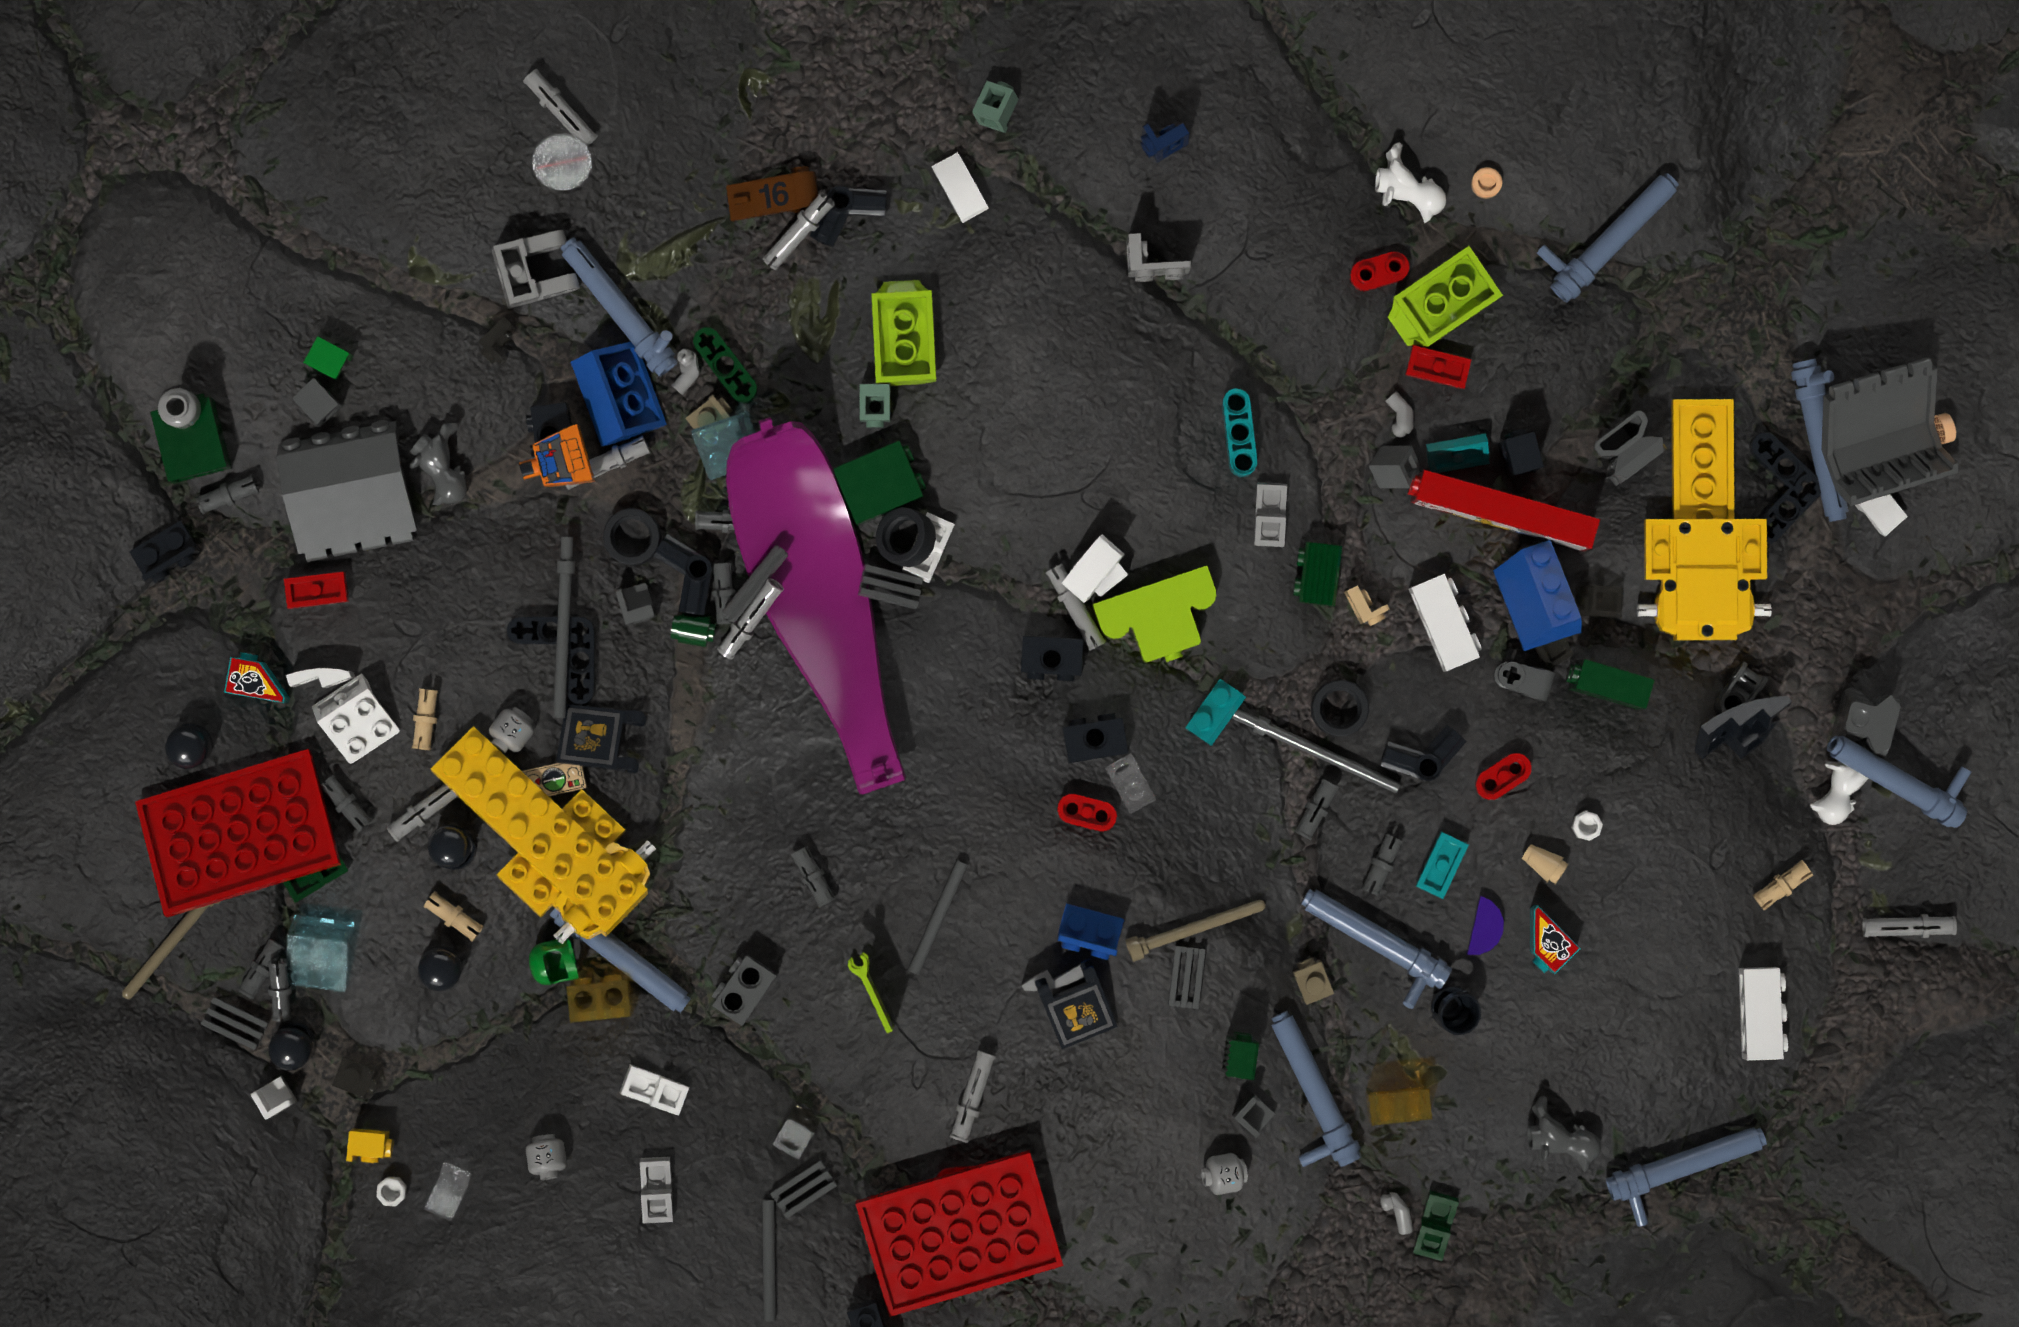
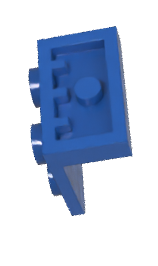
[1057,903,1124,960]

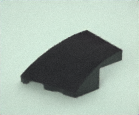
[1695,696,1792,759]

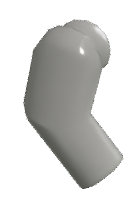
[671,349,700,395]
[1386,391,1414,437]
[1380,1192,1413,1235]

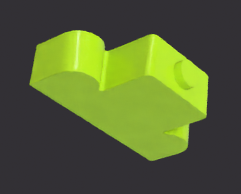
[1092,566,1216,663]

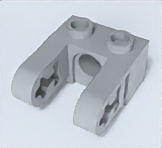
[492,230,580,309]

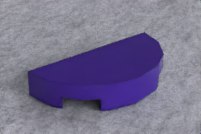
[1466,895,1504,955]

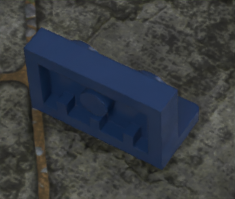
[1140,123,1189,163]

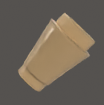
[1522,844,1569,884]

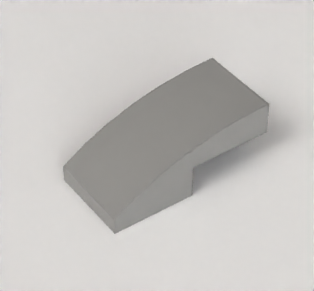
[1254,482,1287,547]
[1021,964,1084,991]
[640,1157,673,1223]

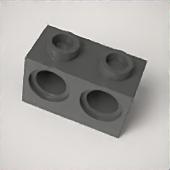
[712,954,778,1026]

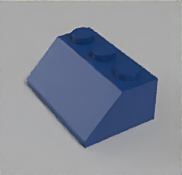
[571,342,667,447]
[1493,540,1582,651]

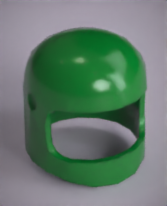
[529,938,579,985]

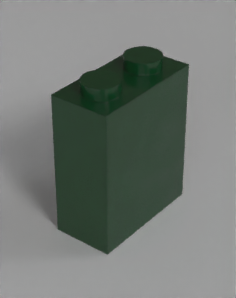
[150,393,232,484]
[833,441,926,526]
[1566,659,1655,710]

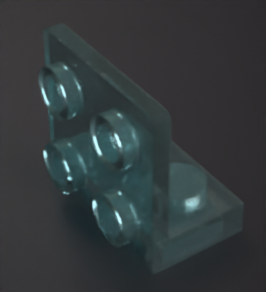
[691,411,756,480]
[287,915,355,992]

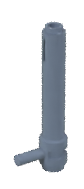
[1537,173,1679,303]
[560,238,678,377]
[1791,359,1849,522]
[1827,736,1971,828]
[1301,889,1452,1009]
[550,908,691,1013]
[1271,1011,1362,1167]
[1605,1127,1767,1227]

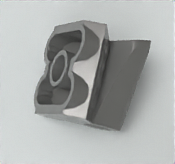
[1594,411,1667,486]
[1830,688,1901,756]

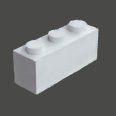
[1408,574,1482,672]
[1738,967,1788,1061]

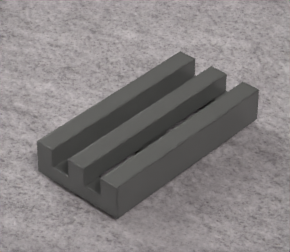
[858,564,923,609]
[1168,945,1206,1009]
[201,996,270,1050]
[770,1160,837,1219]

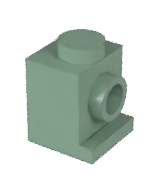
[972,81,1019,133]
[860,384,891,428]

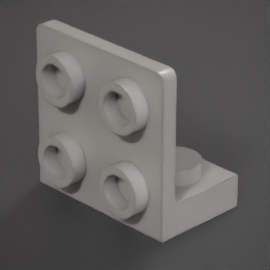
[1126,233,1191,282]

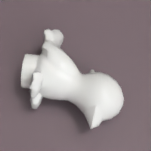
[1375,142,1446,223]
[1810,761,1869,825]

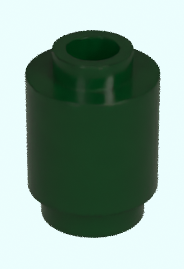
[671,613,716,647]

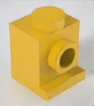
[346,1128,394,1163]

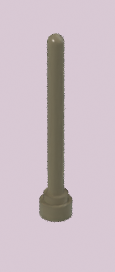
[1125,899,1266,962]
[122,901,221,999]

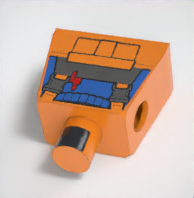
[519,424,595,487]

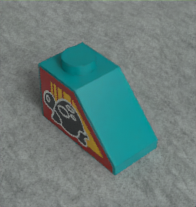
[224,652,290,704]
[1530,905,1581,974]

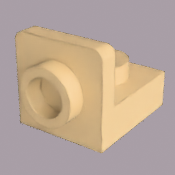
[1344,585,1390,626]

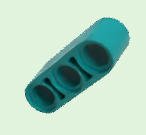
[1222,388,1257,477]

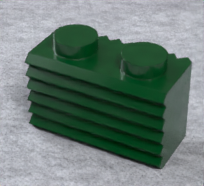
[1293,542,1342,607]
[1222,1031,1259,1080]

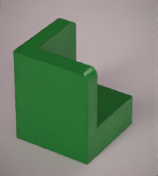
[303,336,353,379]

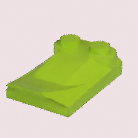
[1388,246,1503,347]
[871,280,936,386]

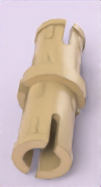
[412,688,438,750]
[1753,860,1813,911]
[424,891,484,942]

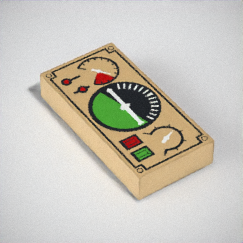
[522,763,587,796]

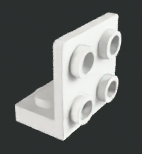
[312,673,399,764]

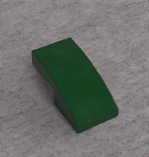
[282,856,348,904]
[1413,1190,1459,1261]

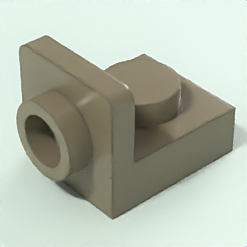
[685,395,733,443]
[1292,957,1334,1005]

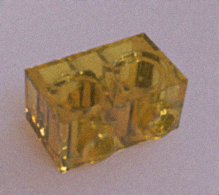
[567,974,633,1023]
[1366,1086,1432,1126]

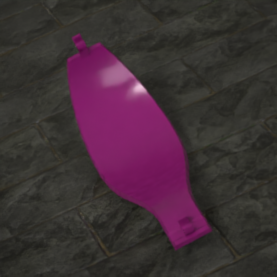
[726,417,906,795]

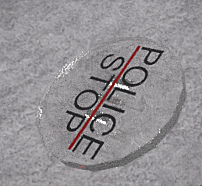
[532,133,592,190]

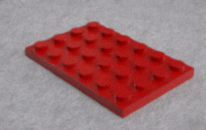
[135,749,341,917]
[855,1150,1064,1317]

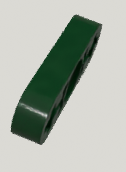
[693,327,758,403]

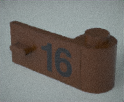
[726,166,819,222]

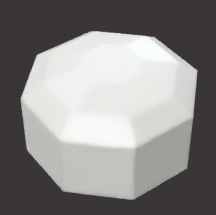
[1571,811,1603,841]
[376,1176,407,1206]

